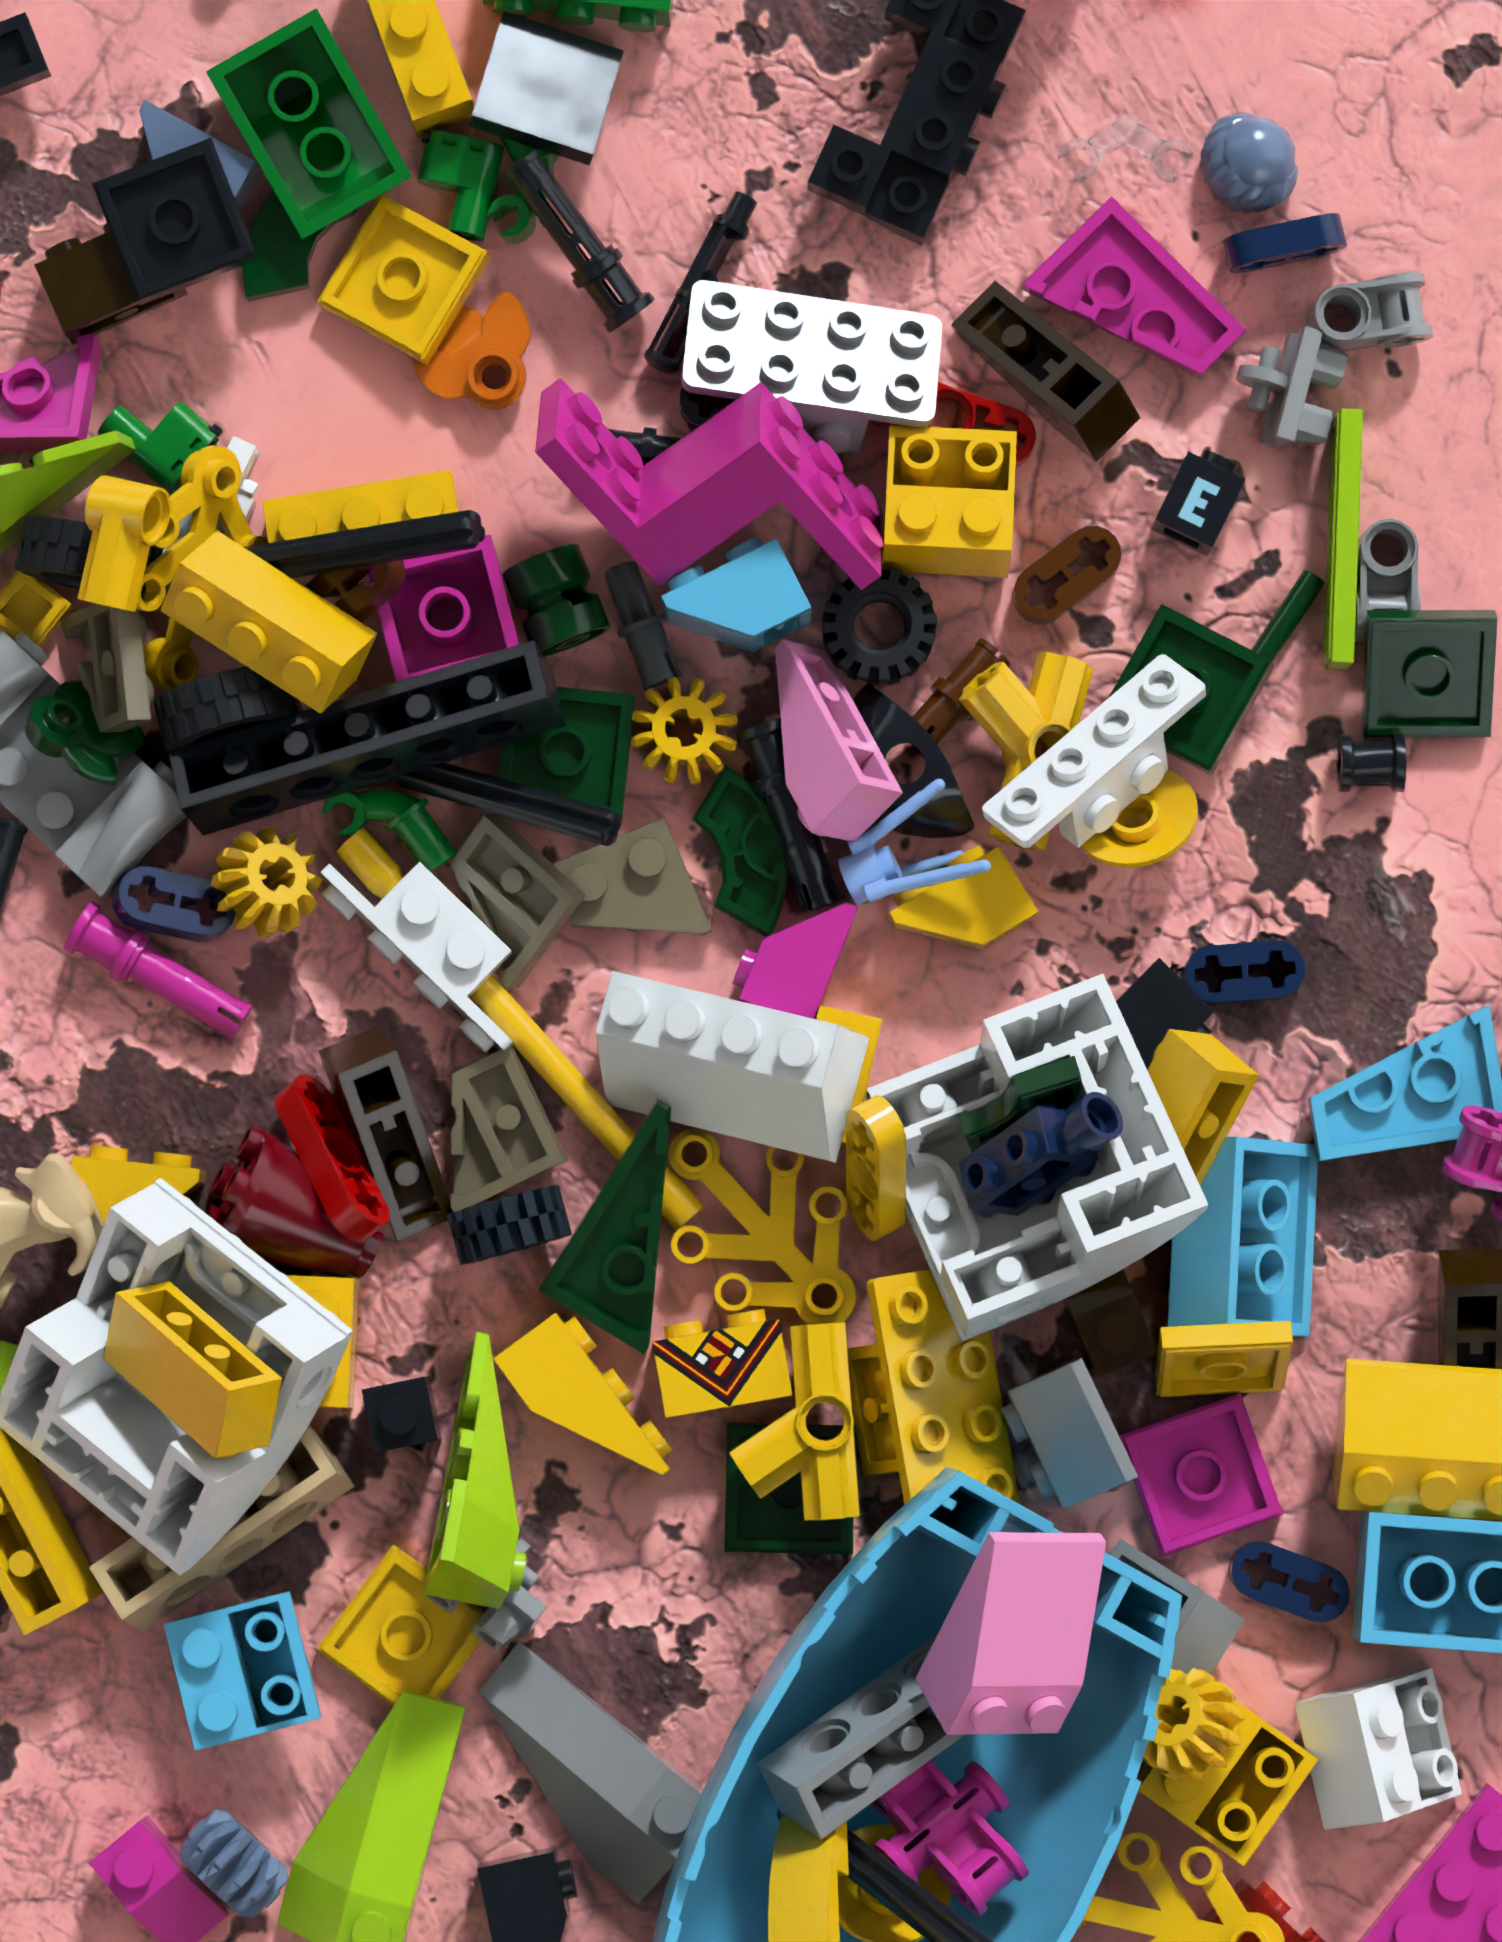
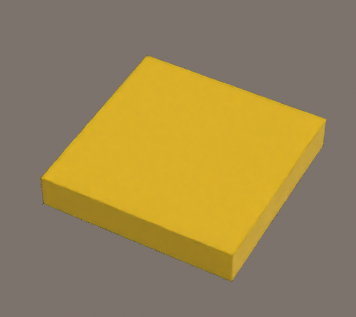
[317,194,491,366]
[1155,1321,1293,1397]
[316,1544,485,1706]

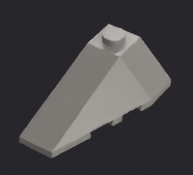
[479,1641,703,1904]

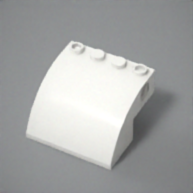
[866,973,1208,1341]
[0,1178,353,1576]

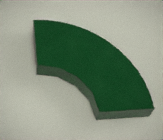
[243,190,358,302]
[692,765,787,938]
[959,1056,1082,1152]

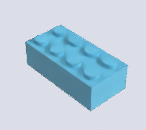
[1352,1511,1502,1653]

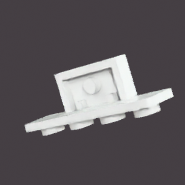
[982,654,1206,848]
[320,862,513,1053]

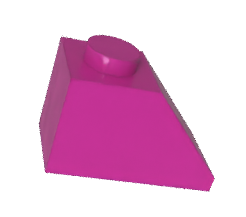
[732,903,858,1019]
[89,1815,229,1942]

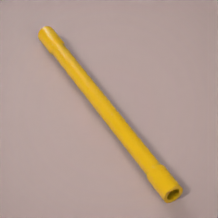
[336,828,704,1231]

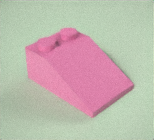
[915,1532,1106,1735]

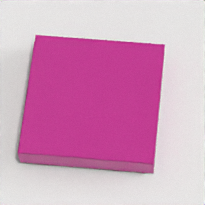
[1119,1393,1283,1557]

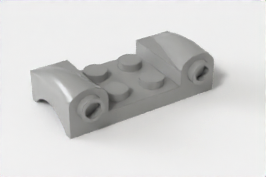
[0,631,187,901]

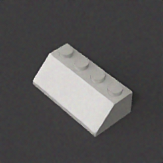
[595,971,869,1163]

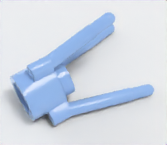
[838,779,991,906]

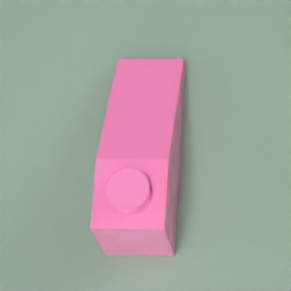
[775,639,903,842]

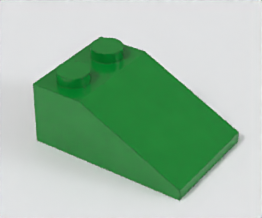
[206,8,412,240]

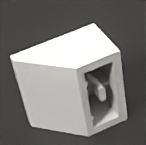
[1294,1668,1462,1830]

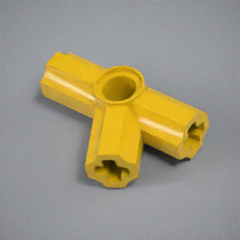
[958,651,1094,851]
[729,1322,860,1521]

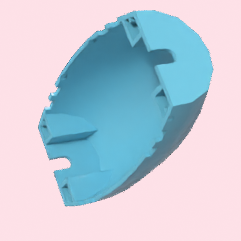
[652,1467,1182,1942]

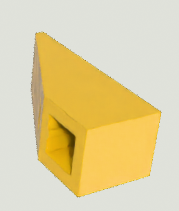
[493,1313,673,1475]

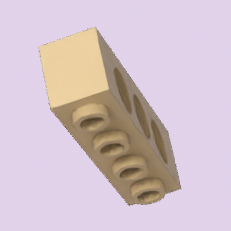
[89,1425,355,1632]

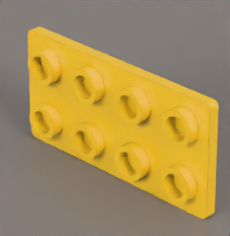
[848,1269,1020,1505]

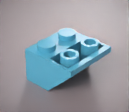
[661,537,811,653]
[163,1591,322,1751]

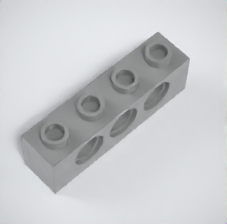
[757,1633,964,1839]

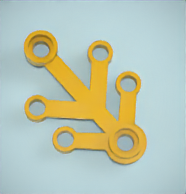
[136,445,268,690]
[669,1129,856,1324]
[1078,1832,1285,1942]

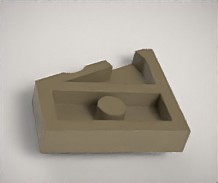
[61,603,154,732]
[553,817,712,936]

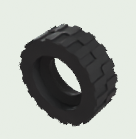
[14,516,163,599]
[153,666,302,754]

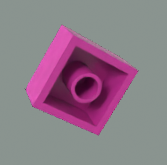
[368,534,520,682]

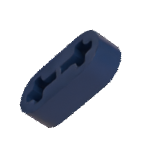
[1223,213,1347,273]
[112,866,236,942]
[1182,940,1305,1005]
[1229,1541,1350,1623]

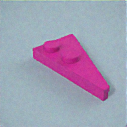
[0,334,102,452]

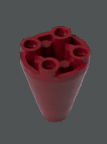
[205,1124,383,1279]

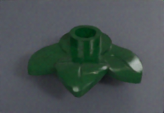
[25,680,146,785]

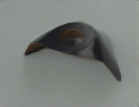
[853,684,974,838]

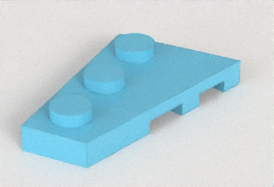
[1308,1005,1502,1161]

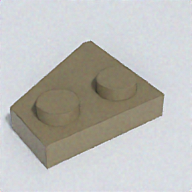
[450,813,586,990]
[450,1045,568,1212]

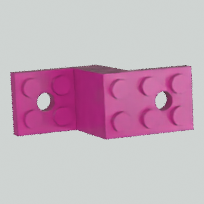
[535,378,883,590]

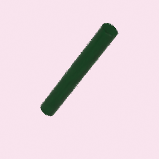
[1251,569,1325,662]

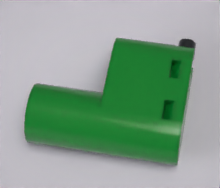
[417,130,504,241]
[98,402,223,494]

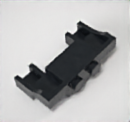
[807,0,1026,245]

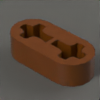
[1013,526,1121,624]
[305,560,405,623]

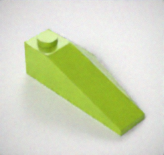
[0,430,136,554]
[423,1331,527,1609]
[277,1690,466,1942]

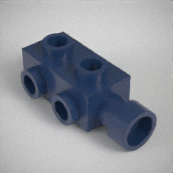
[959,1092,1123,1218]

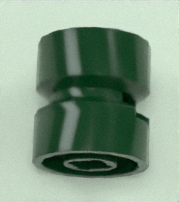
[502,544,611,657]

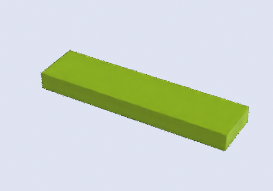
[1322,408,1363,671]

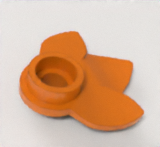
[414,291,532,410]

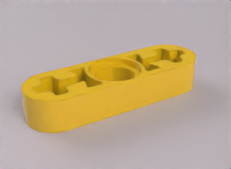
[846,1095,906,1241]

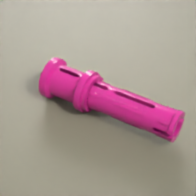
[63,901,253,1041]

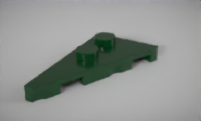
[539,1099,671,1354]

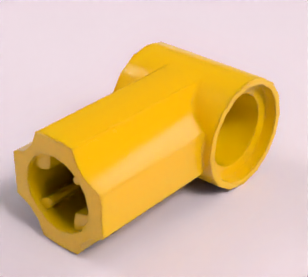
[77,475,171,612]

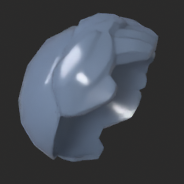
[1200,112,1298,213]

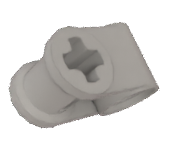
[1306,272,1433,351]
[1355,519,1421,642]

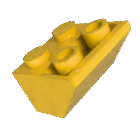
[882,425,1017,578]
[1136,1700,1319,1866]

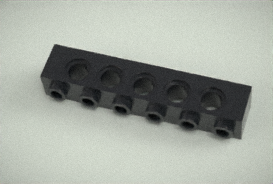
[169,640,566,836]

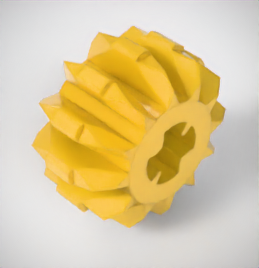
[631,677,738,785]
[209,826,323,938]
[1143,1668,1245,1781]

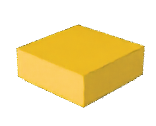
[0,571,74,648]

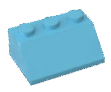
[1168,1137,1318,1337]

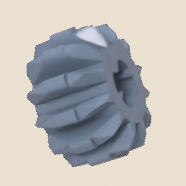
[180,1809,289,1918]

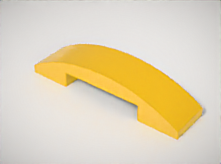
[768,1816,849,1942]

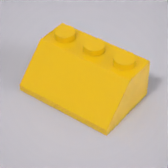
[1332,1358,1502,1521]

